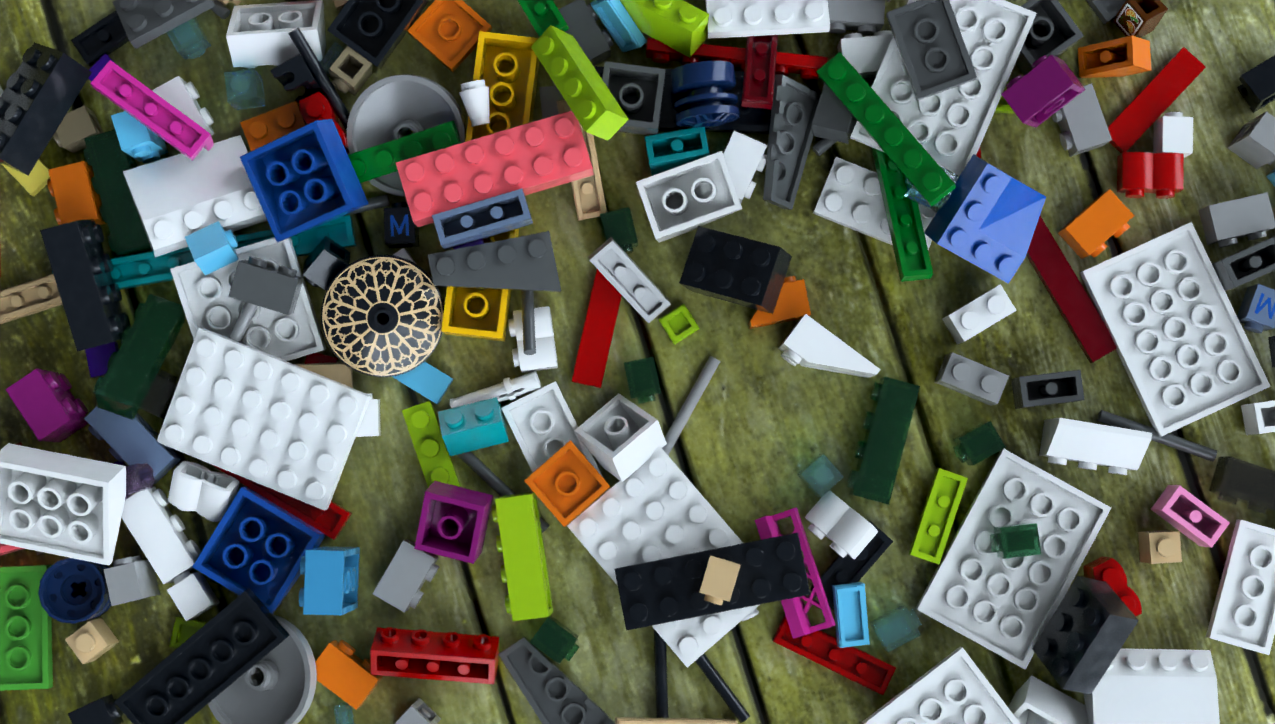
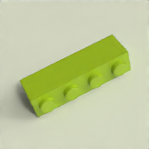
[590,0,709,58]
[531,25,629,141]
[492,492,553,621]

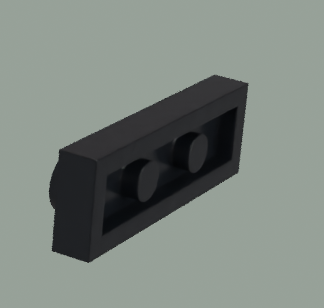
[809,521,893,610]

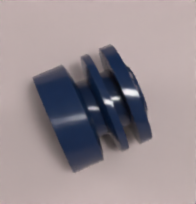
[671,61,740,128]
[38,558,111,624]

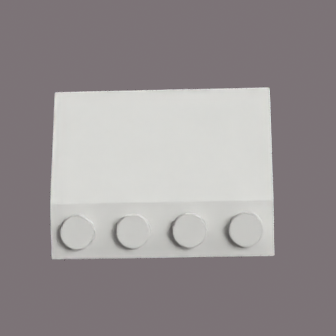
[123,135,267,257]
[0,443,126,565]
[1083,649,1220,724]

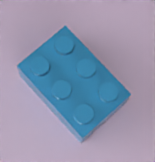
[299,546,360,615]

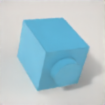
[185,221,239,275]

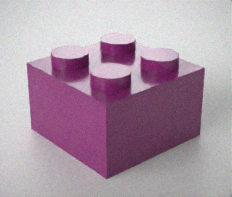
[1001,55,1086,128]
[5,368,89,442]
[414,481,493,564]

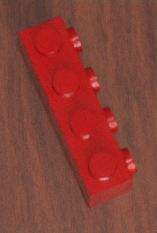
[370,627,499,684]

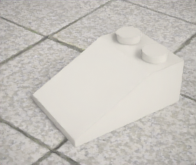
[636,151,742,242]
[778,314,881,378]

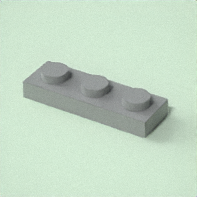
[588,237,671,324]

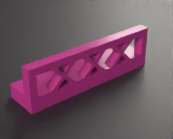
[90,60,214,161]
[755,508,836,639]

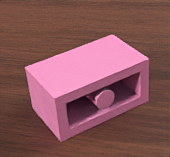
[1151,485,1230,548]

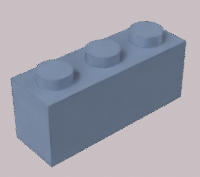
[432,189,533,250]
[84,393,182,484]

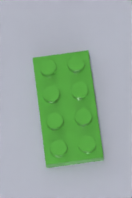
[0,564,53,691]

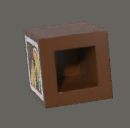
[1113,0,1168,38]

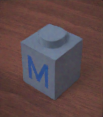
[1237,284,1275,334]

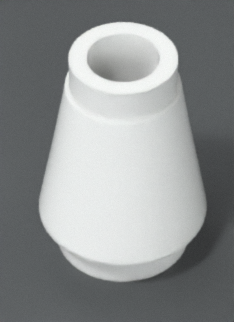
[459,80,490,127]

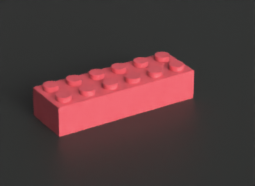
[396,110,594,227]

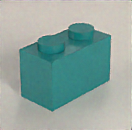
[645,127,710,176]
[438,397,509,456]

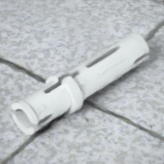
[450,370,542,408]

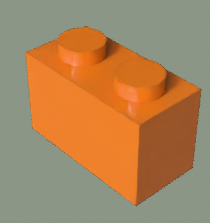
[47,161,107,225]
[1058,189,1134,259]
[315,640,383,710]

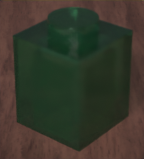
[600,207,638,254]
[624,357,661,404]
[953,421,1006,466]
[990,522,1041,559]
[530,615,580,664]

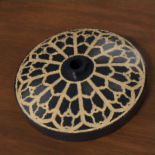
[321,254,444,377]

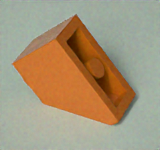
[1078,35,1152,78]
[748,276,811,329]

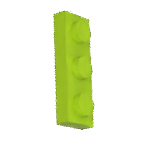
[402,400,461,488]
[909,468,968,565]

